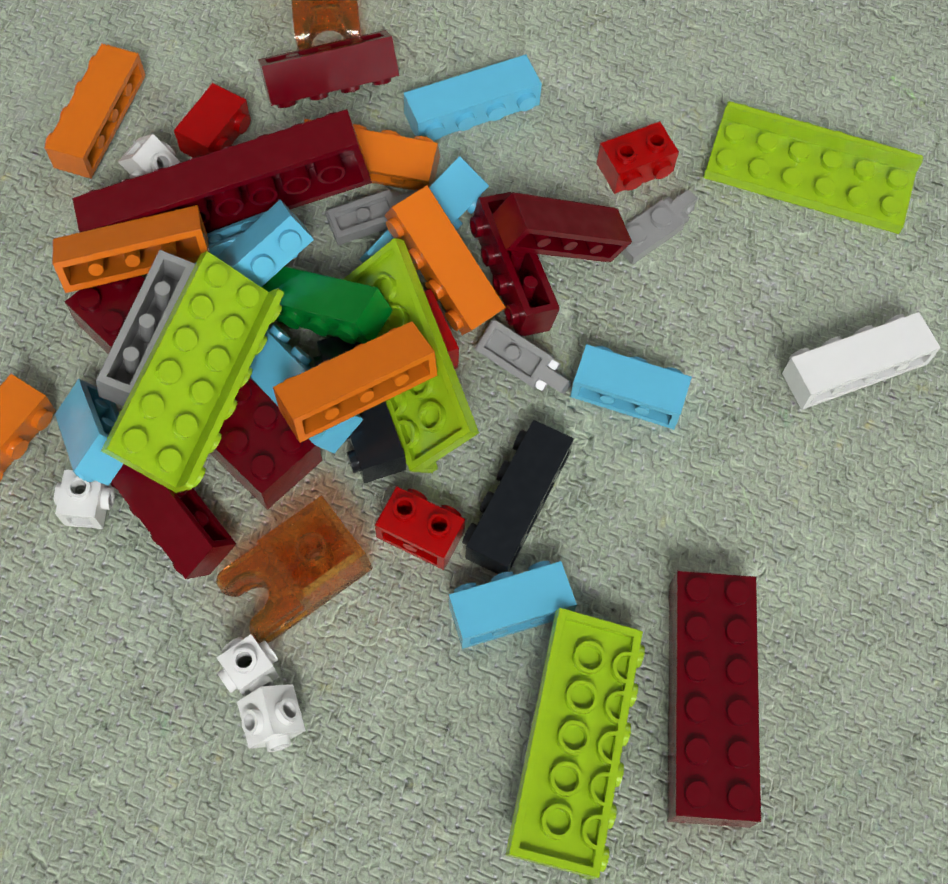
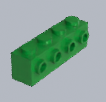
[262,266,393,344]

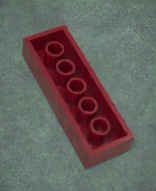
[667,571,761,828]

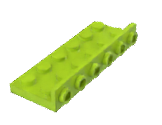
[703,101,923,234]
[342,238,479,473]
[101,251,284,493]
[505,608,645,879]

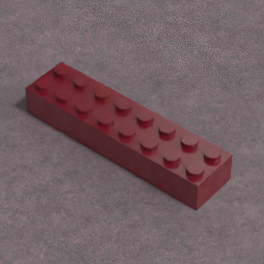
[72,109,372,233]
[65,275,323,510]

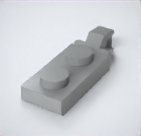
[325,189,418,245]
[621,190,698,264]
[474,319,572,394]

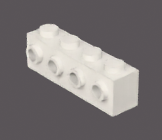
[782,312,941,410]

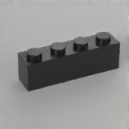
[313,336,406,484]
[462,420,574,574]

